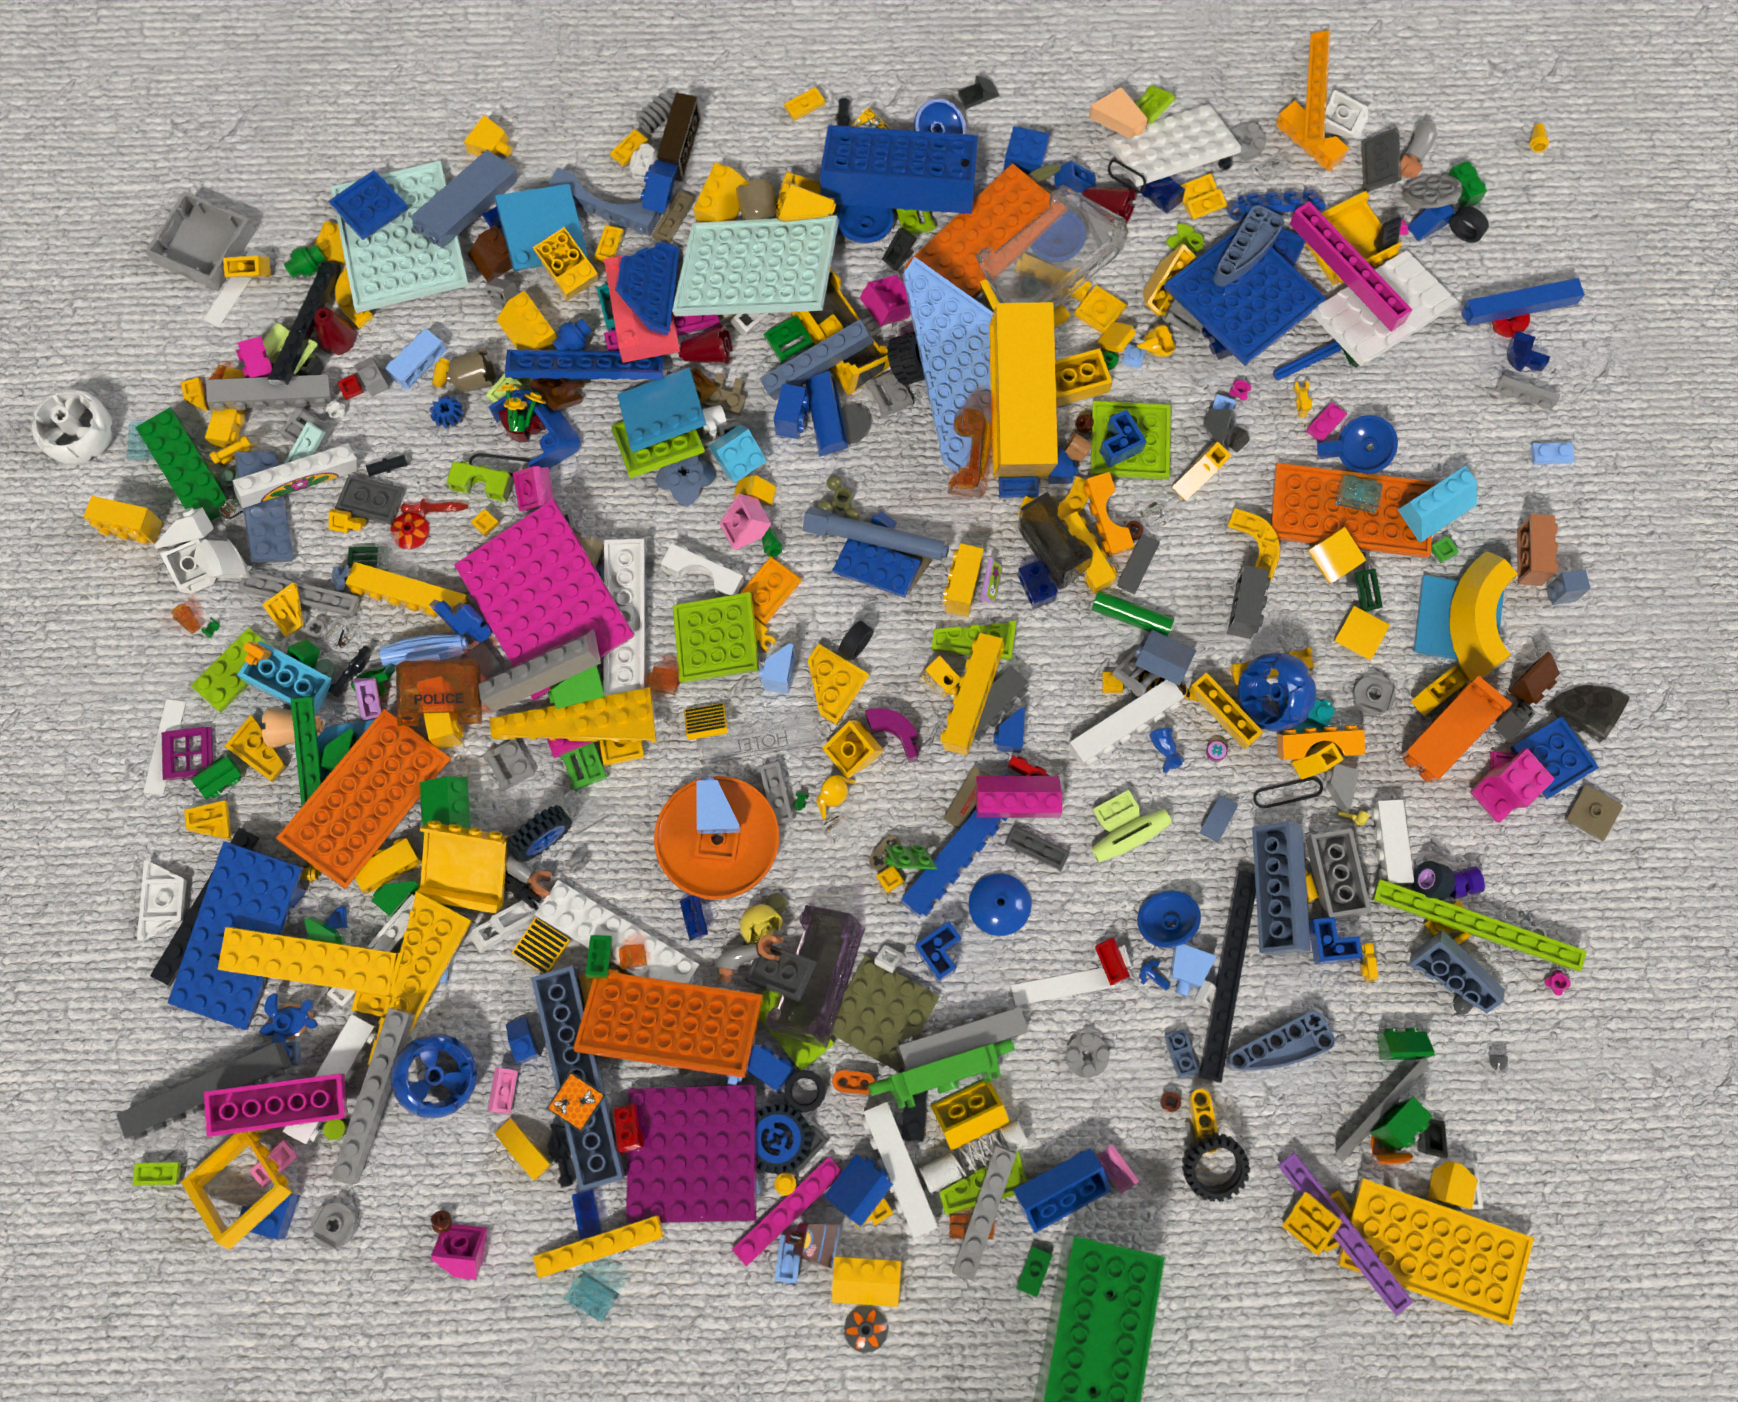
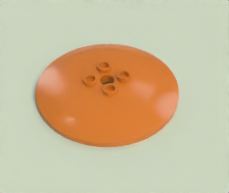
[654,776,780,900]

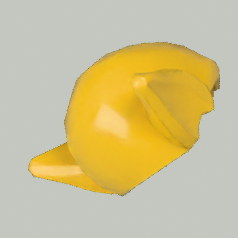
[1137,325,1175,357]
[816,775,855,820]

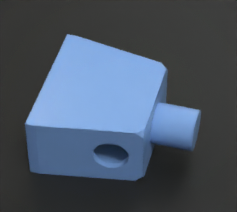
[1170,944,1216,997]

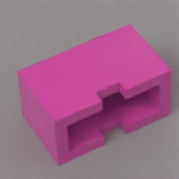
[236,336,272,378]

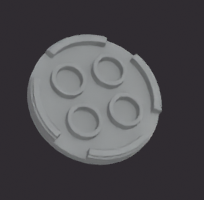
[1403,175,1462,208]

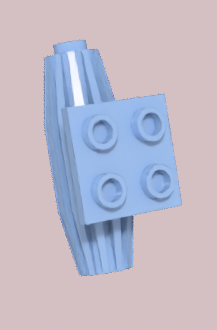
[380,634,468,686]

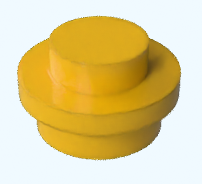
[774,1173,796,1196]

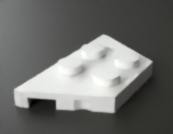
[137,860,187,942]

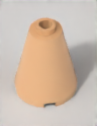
[262,707,324,748]

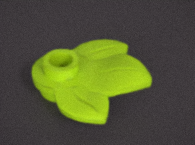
[1166,224,1204,253]

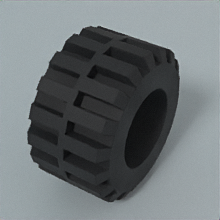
[887,332,925,385]

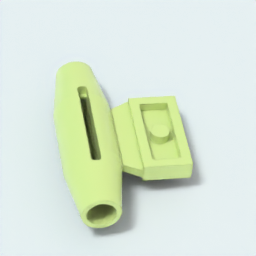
[1091,790,1172,862]

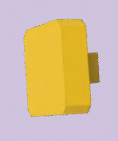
[1098,322,1136,353]

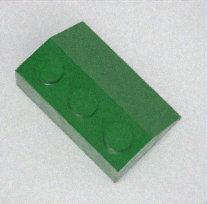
[419,776,471,843]

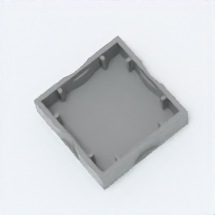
[145,191,256,292]

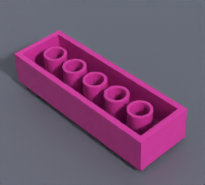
[204,1074,348,1137]

